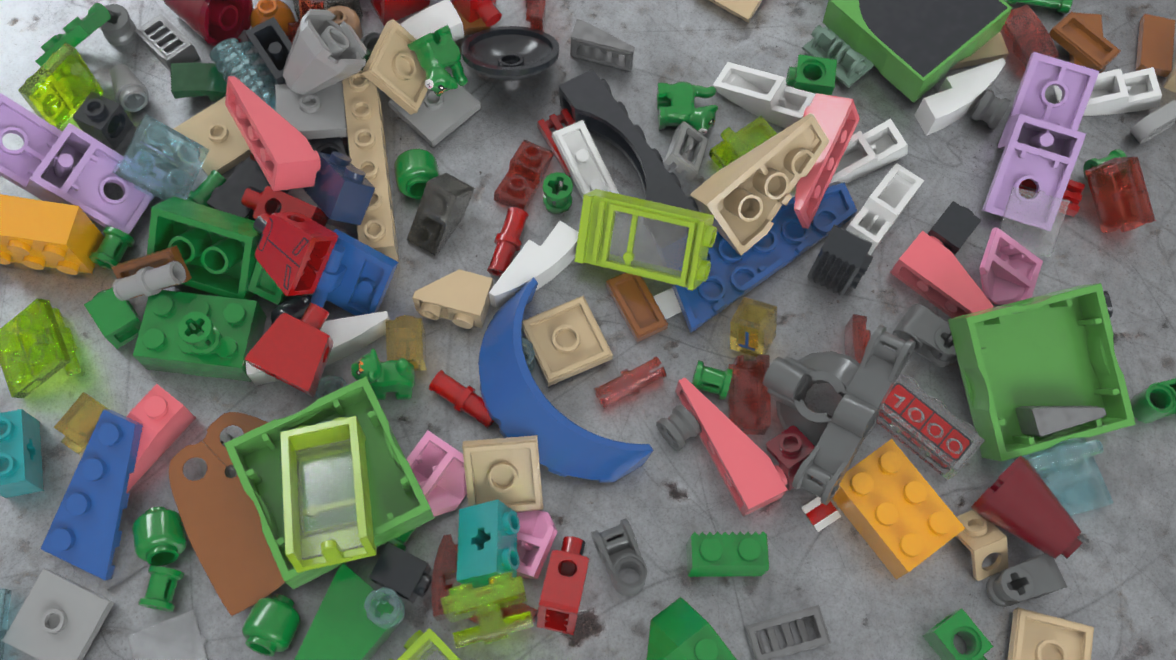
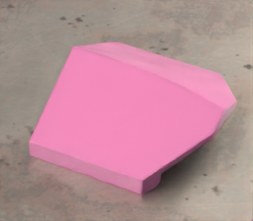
[979,227,1043,305]
[406,430,467,517]
[517,510,558,579]

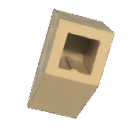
[412,269,494,329]

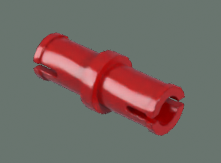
[487,207,529,277]
[429,370,494,429]

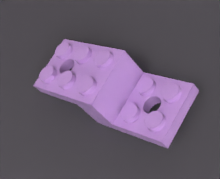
[982,52,1099,231]
[0,93,164,235]

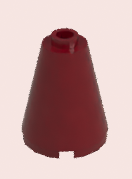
[163,0,253,49]
[971,455,1083,559]

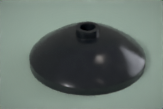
[461,26,559,81]

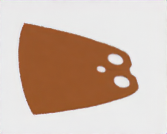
[169,412,285,616]

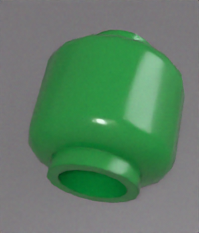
[394,149,440,199]
[132,507,187,566]
[242,594,301,656]

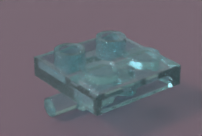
[112,114,209,200]
[1013,437,1114,516]

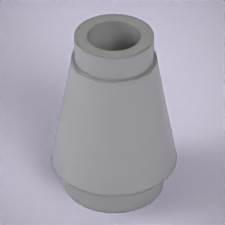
[110,64,149,112]

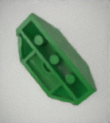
[646,597,737,660]

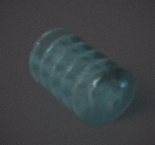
[209,38,276,104]

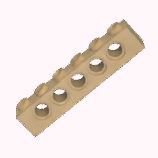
[342,70,400,263]

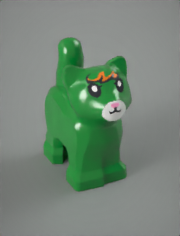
[407,25,468,97]
[656,82,718,134]
[351,348,415,400]

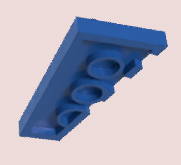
[40,409,143,581]

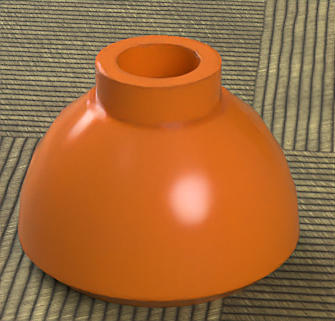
[250,0,296,36]

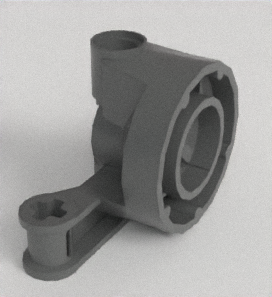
[763,325,916,505]

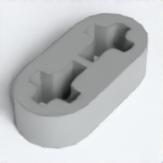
[1130,99,1176,144]

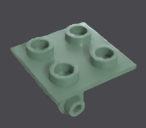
[802,25,875,88]

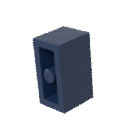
[303,152,376,225]

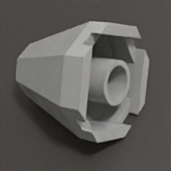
[283,9,367,95]

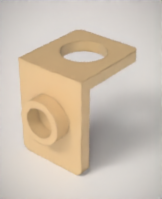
[956,510,1009,581]

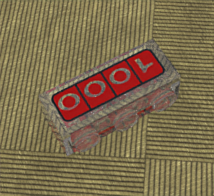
[876,373,985,480]

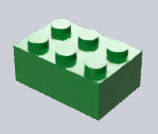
[147,196,261,300]
[133,290,267,382]

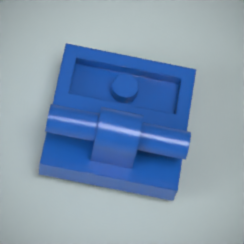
[311,229,399,316]

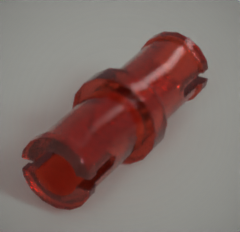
[593,356,667,409]

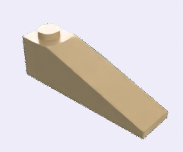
[690,113,830,256]

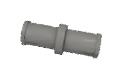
[113,261,186,301]

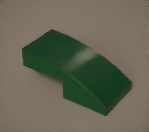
[171,62,244,102]

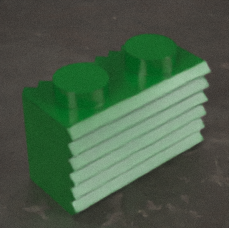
[686,531,769,577]

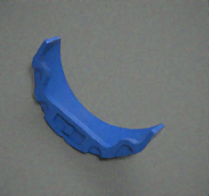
[478,277,654,483]

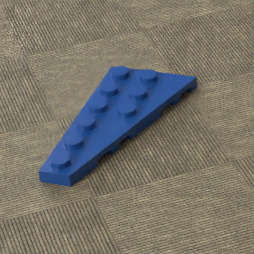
[655,182,857,333]

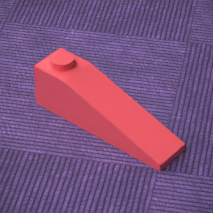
[225,76,321,191]
[794,93,860,229]
[890,231,994,318]
[675,378,788,517]
[126,384,196,493]

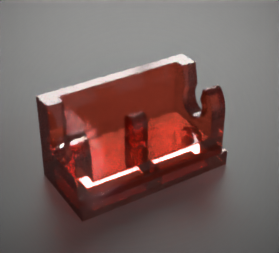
[1085,157,1155,233]
[728,354,771,435]

